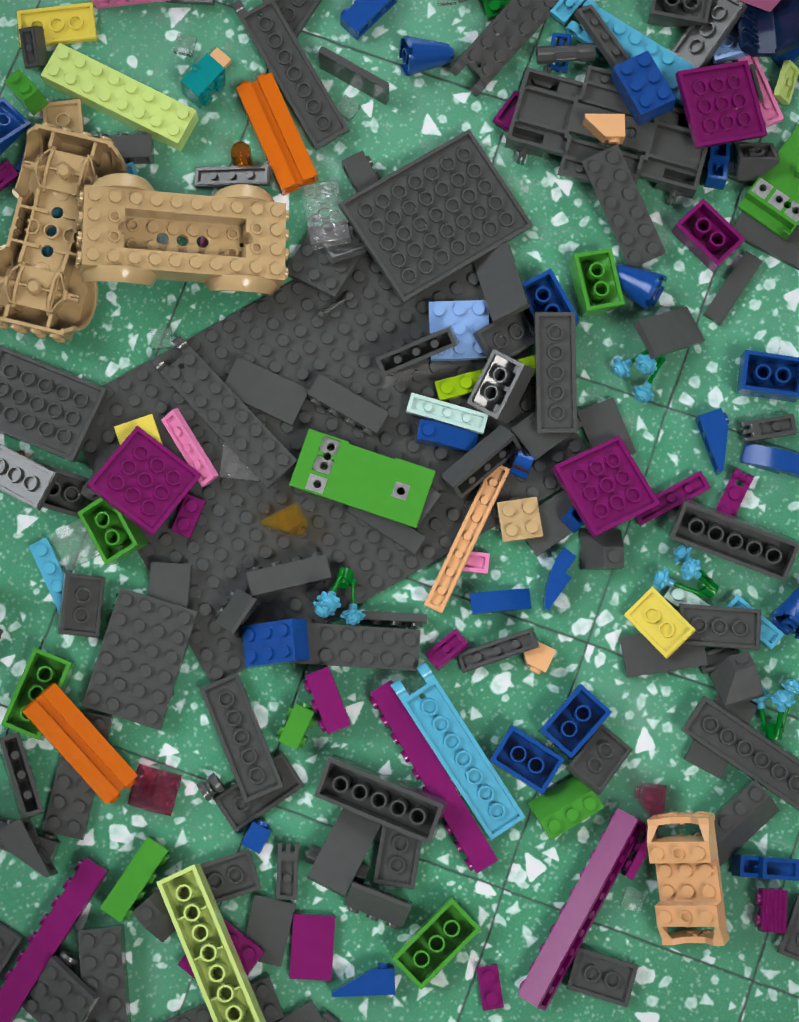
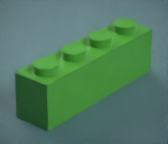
[100,836,171,923]

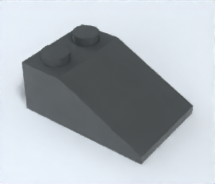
[648,0,712,27]
[38,463,91,518]
[0,818,58,878]

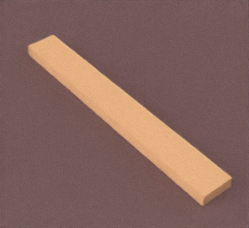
[424,465,511,614]

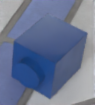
[241,819,272,854]

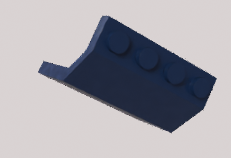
[737,0,799,57]

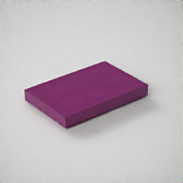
[289,913,335,981]

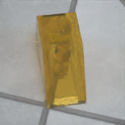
[261,502,309,536]

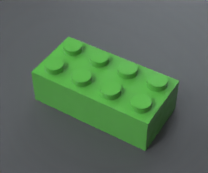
[1,647,76,741]
[392,897,481,990]

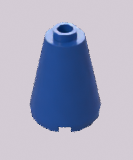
[399,36,454,76]
[616,264,667,312]
[770,587,799,639]

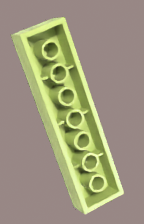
[41,43,199,152]
[156,864,266,1022]

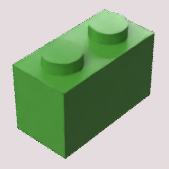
[4,69,48,116]

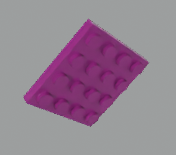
[675,60,768,149]
[87,426,202,537]
[552,436,660,538]

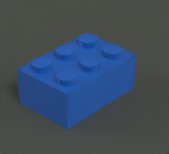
[611,51,676,126]
[523,269,580,327]
[736,350,799,402]
[242,618,310,668]
[538,684,612,759]
[489,725,564,794]

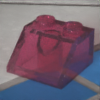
[127,764,182,816]

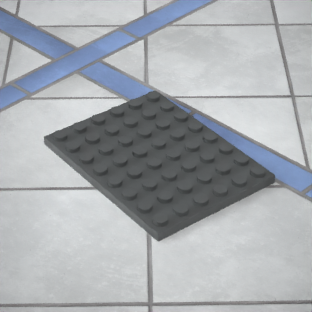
[338,129,533,304]

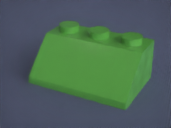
[568,248,625,318]
[527,775,604,840]

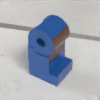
[510,450,535,480]

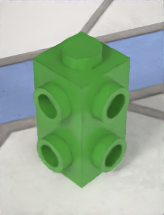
[277,702,317,750]

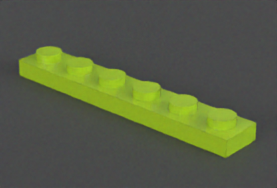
[434,355,535,401]

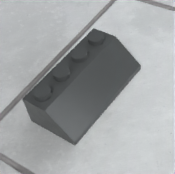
[691,779,779,867]

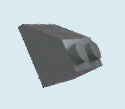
[215,588,260,637]

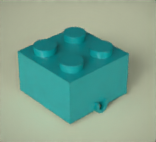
[181,53,226,109]

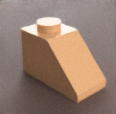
[583,114,625,146]
[522,642,556,675]

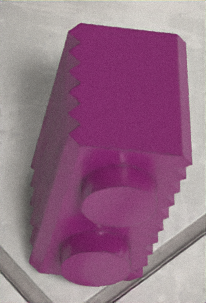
[754,888,788,933]

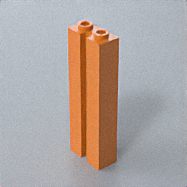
[236,72,318,196]
[21,683,138,804]

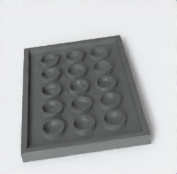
[0,346,108,463]
[82,587,199,730]

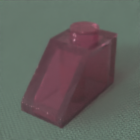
[634,782,667,827]

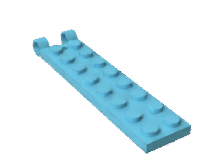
[565,0,694,106]
[391,663,525,840]

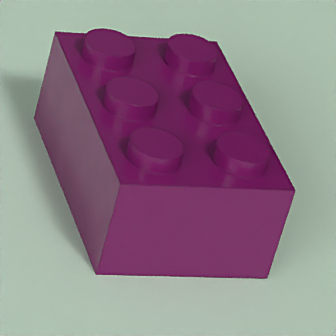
[672,198,746,273]
[303,667,352,735]

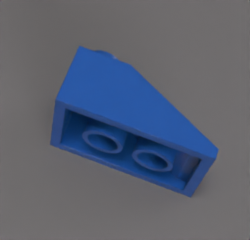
[0,97,31,155]

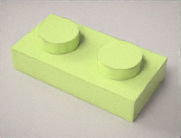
[773,60,799,105]

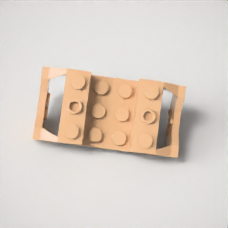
[647,811,730,946]

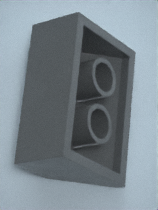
[467,349,535,423]
[344,880,412,929]

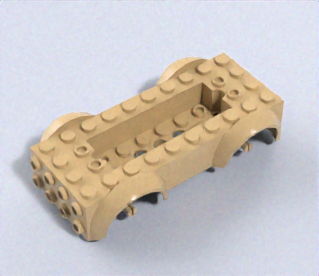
[0,123,127,344]
[75,173,289,296]

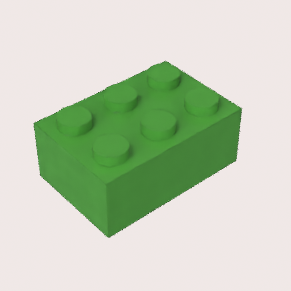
[77,498,148,565]

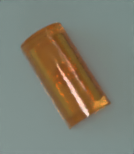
[231,142,254,166]

